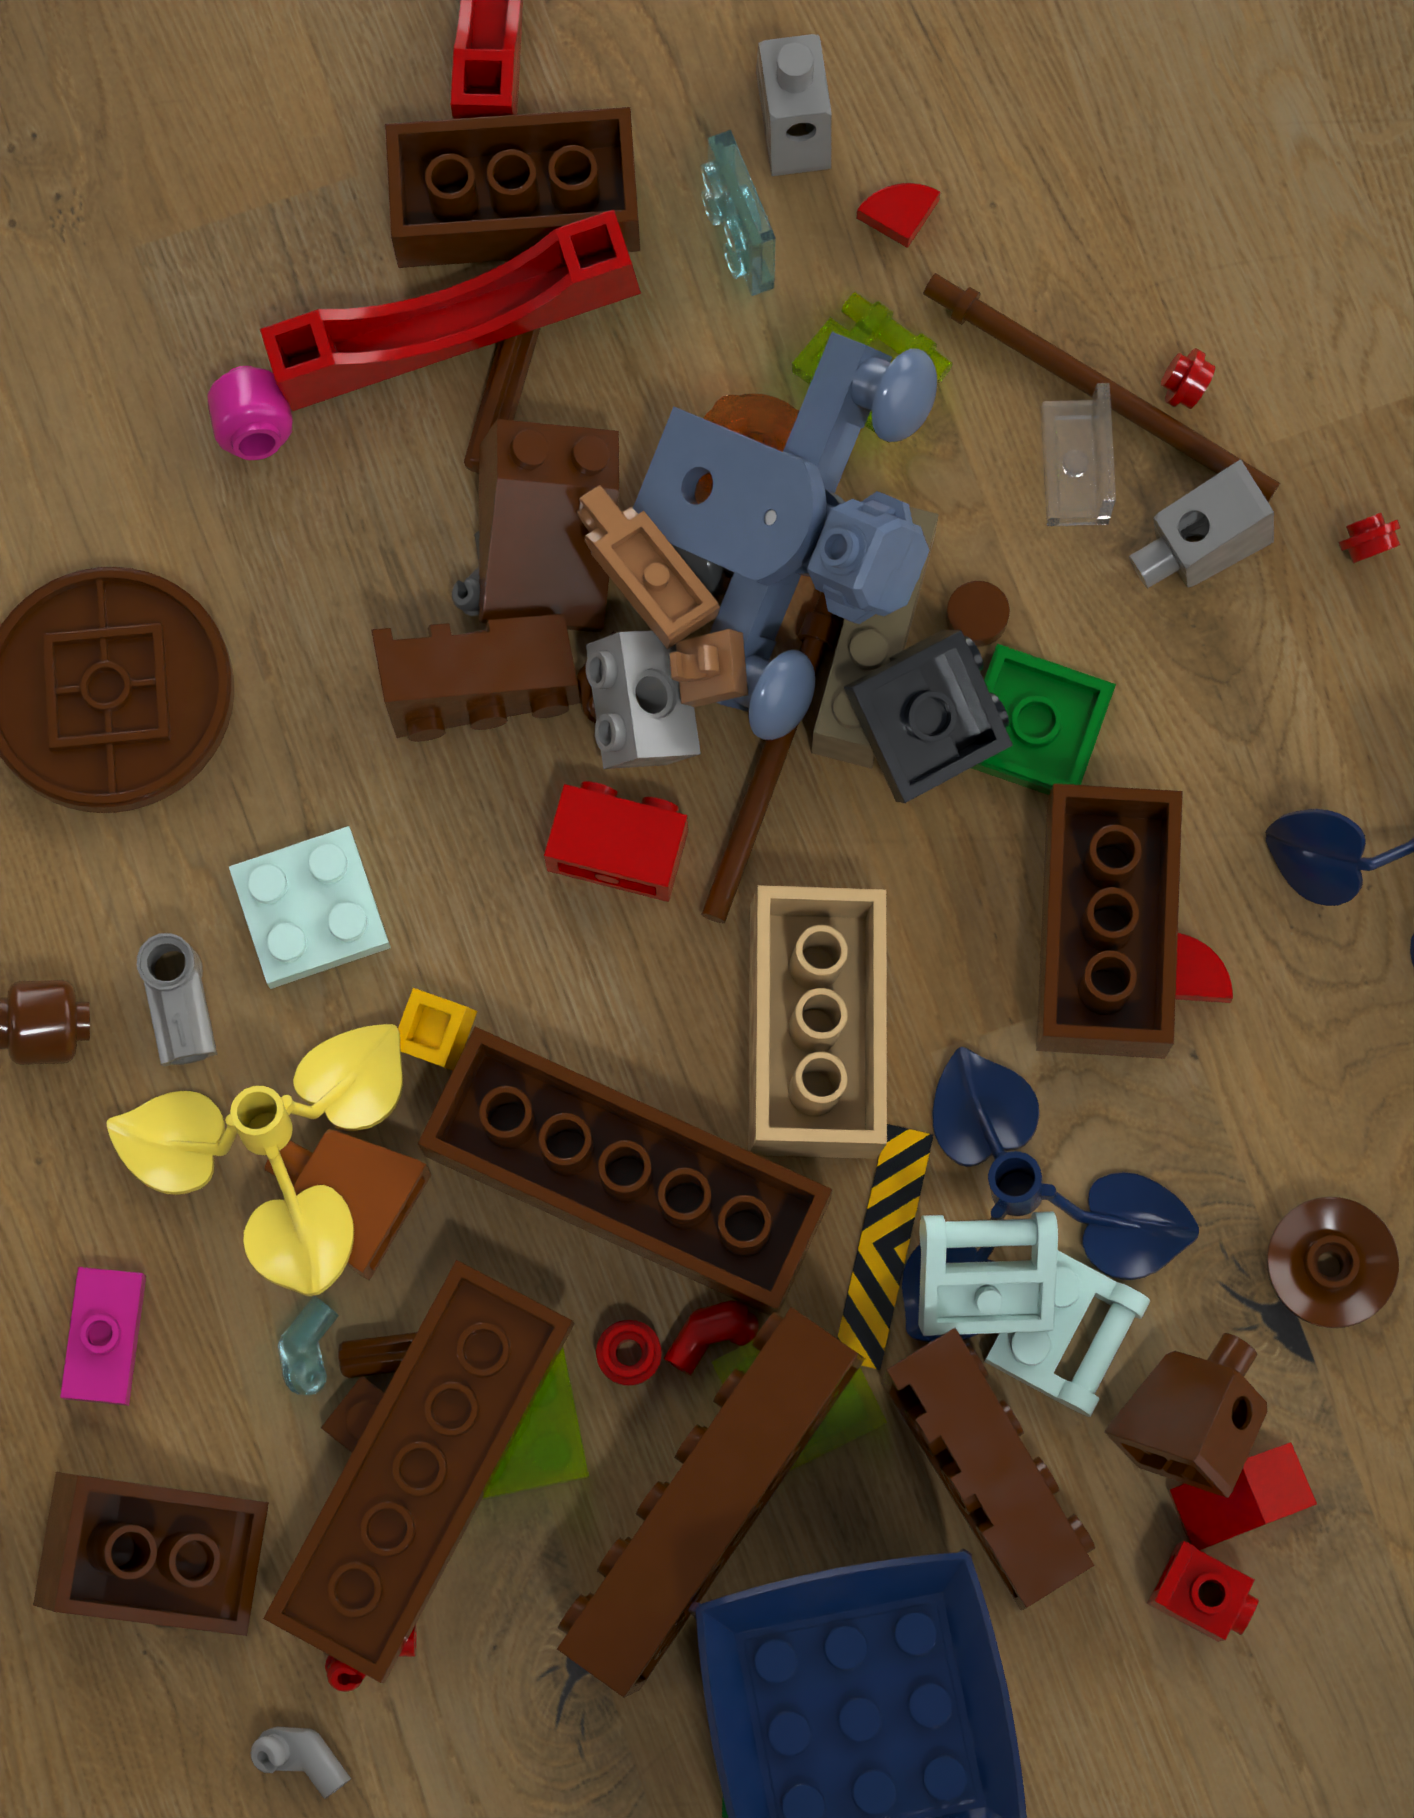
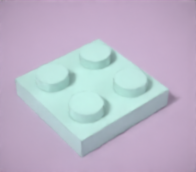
[229,826,391,989]

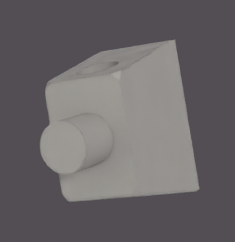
[756,34,831,176]
[1128,460,1274,589]

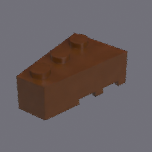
[371,614,580,742]

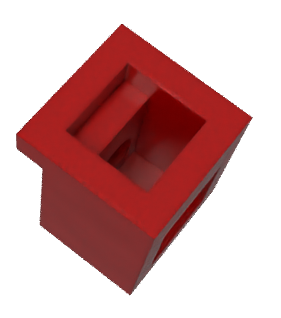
[1147,1541,1259,1642]

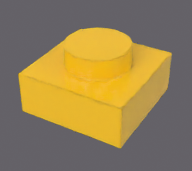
[398,988,478,1071]

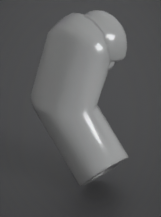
[250,1726,351,1799]

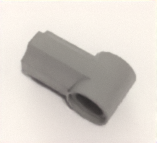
[137,933,217,1066]

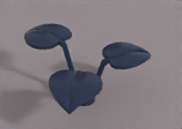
[1265,809,1414,966]
[902,1047,1199,1343]

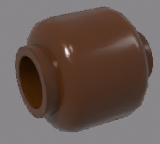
[0,980,90,1065]

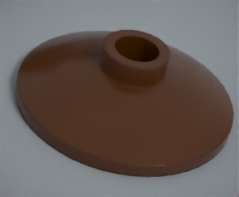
[1267,1197,1399,1328]

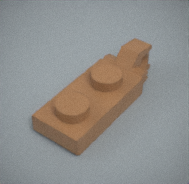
[577,485,720,649]

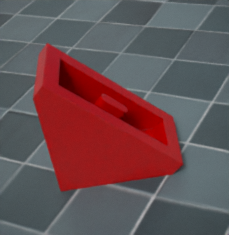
[1168,1442,1317,1550]

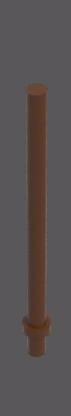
[923,273,1280,503]

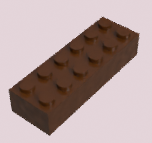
[418,1026,832,1316]
[557,1307,866,1698]

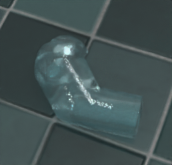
[277,1296,339,1395]

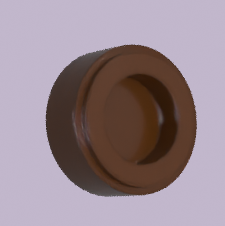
[946,581,1010,647]

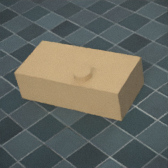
[748,885,887,1159]

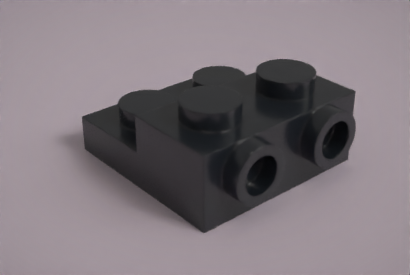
[844,630,1013,803]

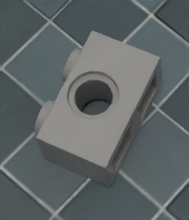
[586,631,701,769]

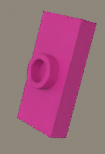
[60,1267,146,1406]

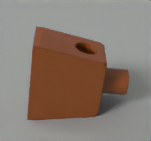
[265,1129,432,1281]

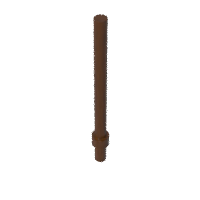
[701,592,841,923]

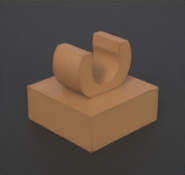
[669,629,748,707]

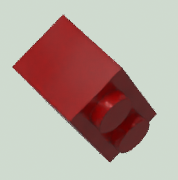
[544,781,688,902]

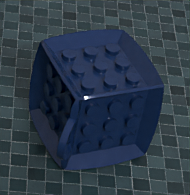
[688,1548,1027,1818]

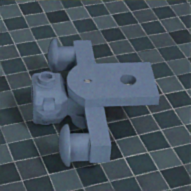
[633,332,937,740]

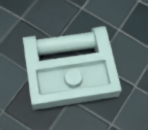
[918,1211,1058,1336]
[984,1250,1150,1417]

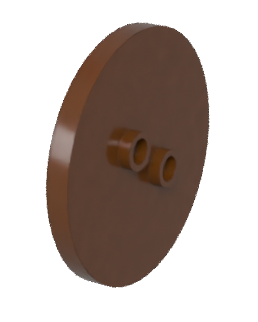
[0,567,234,813]

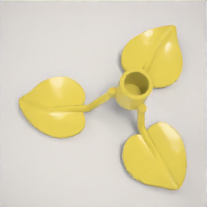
[107,1024,403,1297]

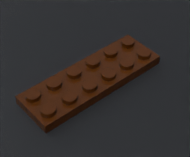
[263,1260,575,1683]

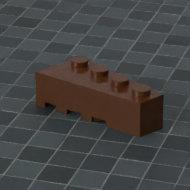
[881,1328,1095,1610]

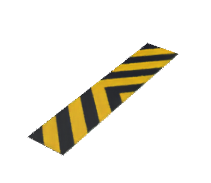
[837,1124,934,1370]

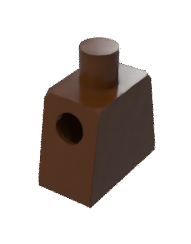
[1105,1333,1268,1498]

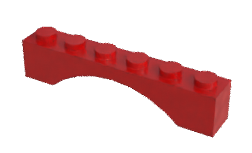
[450,0,523,119]
[260,209,641,411]

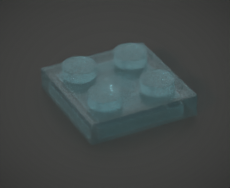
[701,130,776,296]

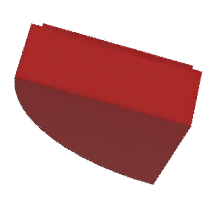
[856,183,940,248]
[1175,933,1233,1003]

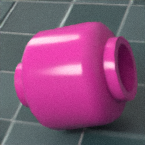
[208,366,293,461]

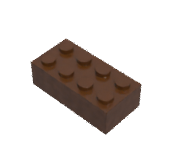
[385,107,640,268]
[1036,783,1183,1059]

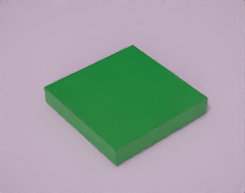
[971,644,1116,796]

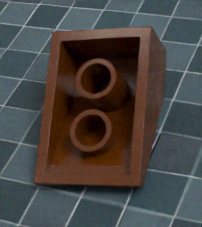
[479,419,619,632]
[33,1472,269,1636]

